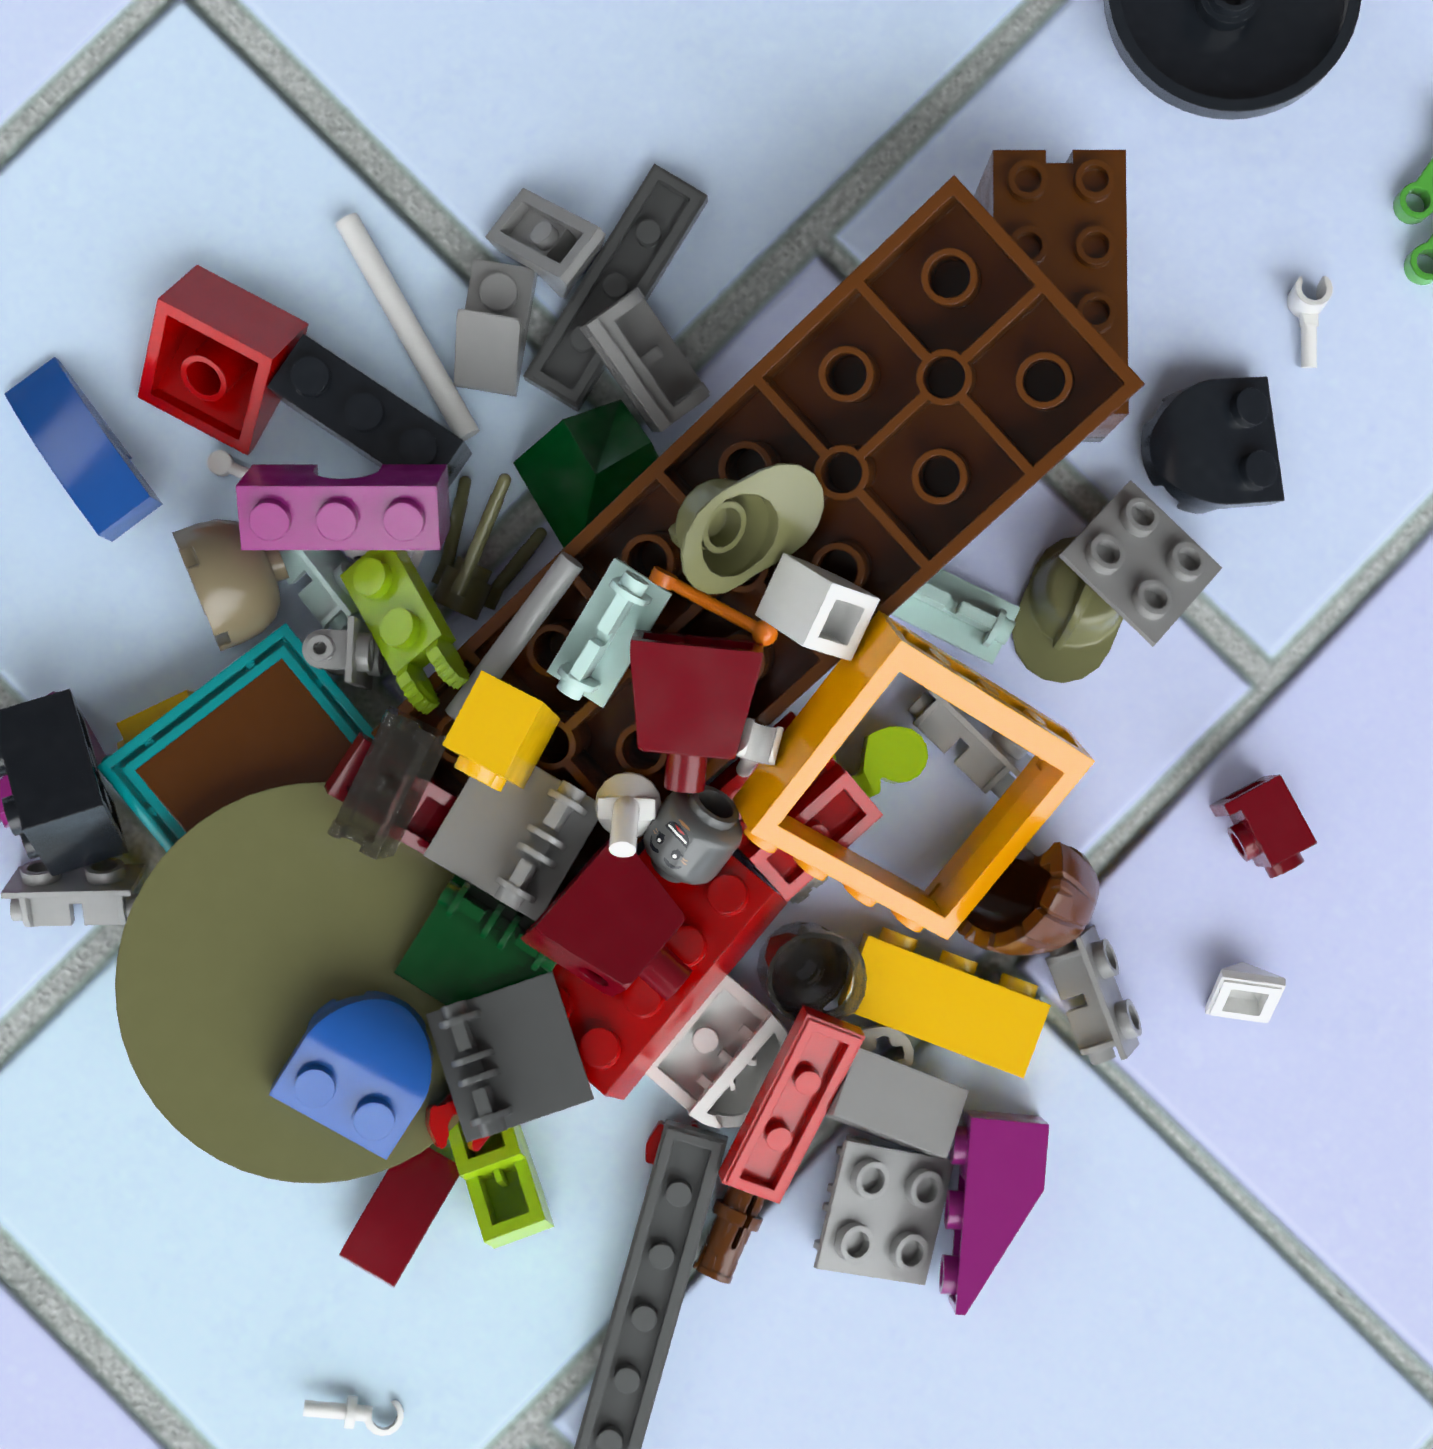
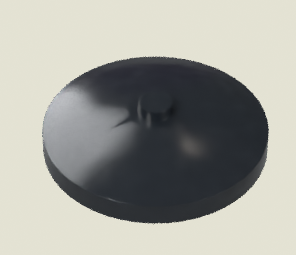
[1103,0,1361,120]

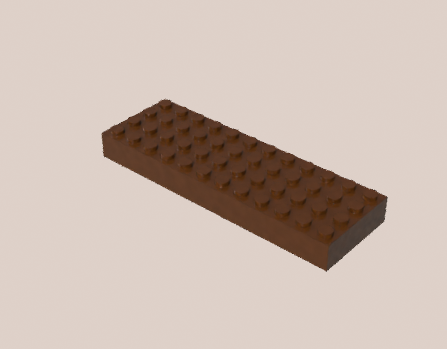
[371,175,1145,905]

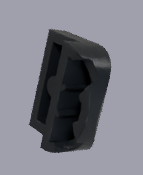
[1141,376,1285,514]

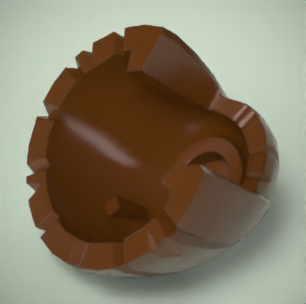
[957,842,1099,956]

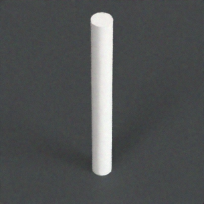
[335,213,480,441]

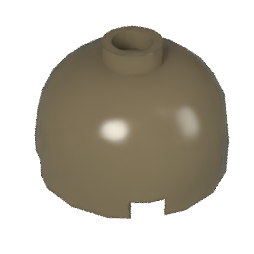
[172,519,289,651]

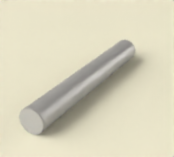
[445,552,583,720]

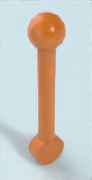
[648,566,778,646]

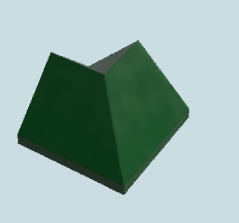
[513,399,659,548]

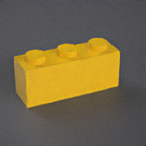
[837,927,1051,1079]

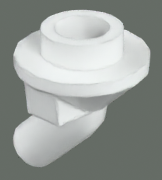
[595,772,661,858]

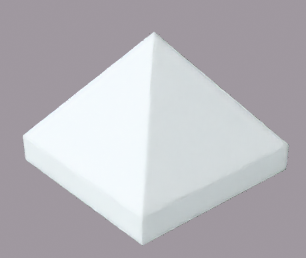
[1205,962,1286,1023]

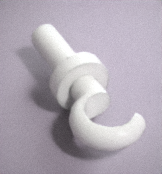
[303,1395,404,1436]

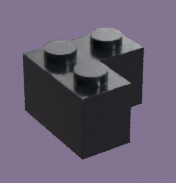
[0,689,129,877]

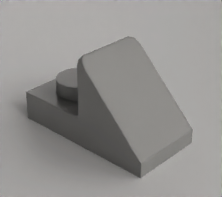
[485,188,606,299]
[454,259,538,397]

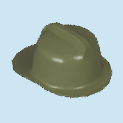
[668,463,824,594]
[1012,536,1123,683]

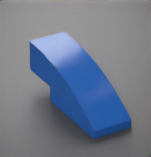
[4,357,163,542]

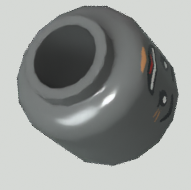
[643,785,743,885]

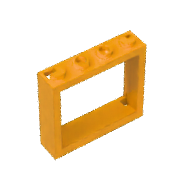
[732,611,1095,940]

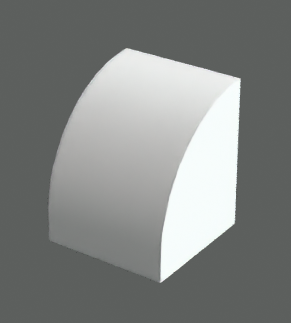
[755,553,880,661]

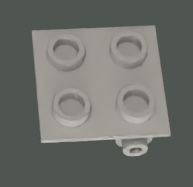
[1059,480,1222,647]
[423,766,598,921]
[813,1135,954,1285]

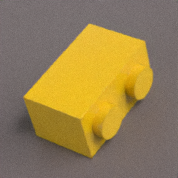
[442,670,560,792]

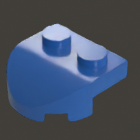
[269,991,434,1160]

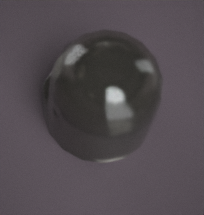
[756,921,867,1021]

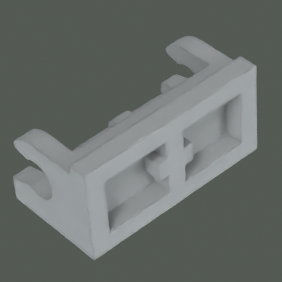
[580,287,710,432]
[825,1048,969,1159]

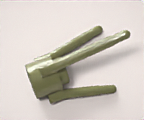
[431,473,547,620]

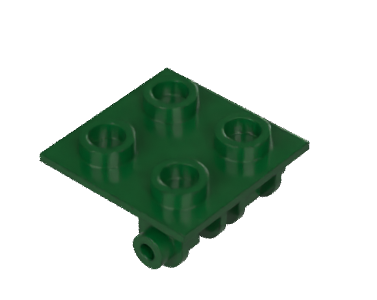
[394,874,557,1006]

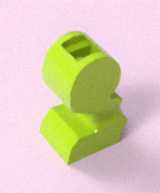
[833,726,928,798]

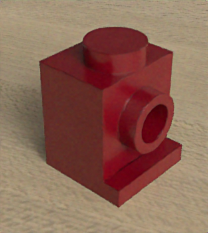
[1209,774,1317,878]

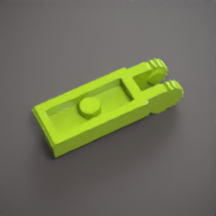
[340,550,470,714]

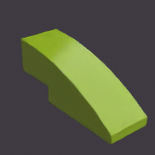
[448,1122,555,1249]

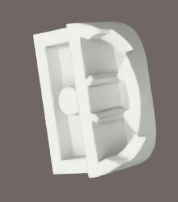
[645,974,788,1129]

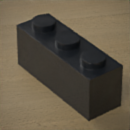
[267,334,472,487]

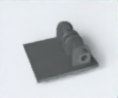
[426,971,594,1142]

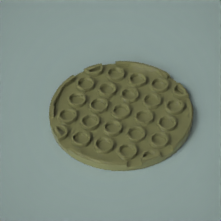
[115,782,460,1184]

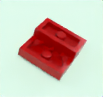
[709,711,883,902]

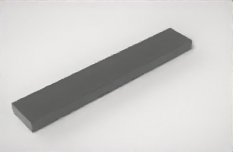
[574,1119,728,1449]

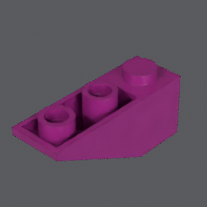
[939,1109,1049,1316]

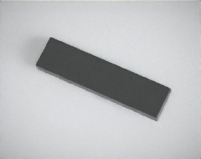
[523,163,708,412]

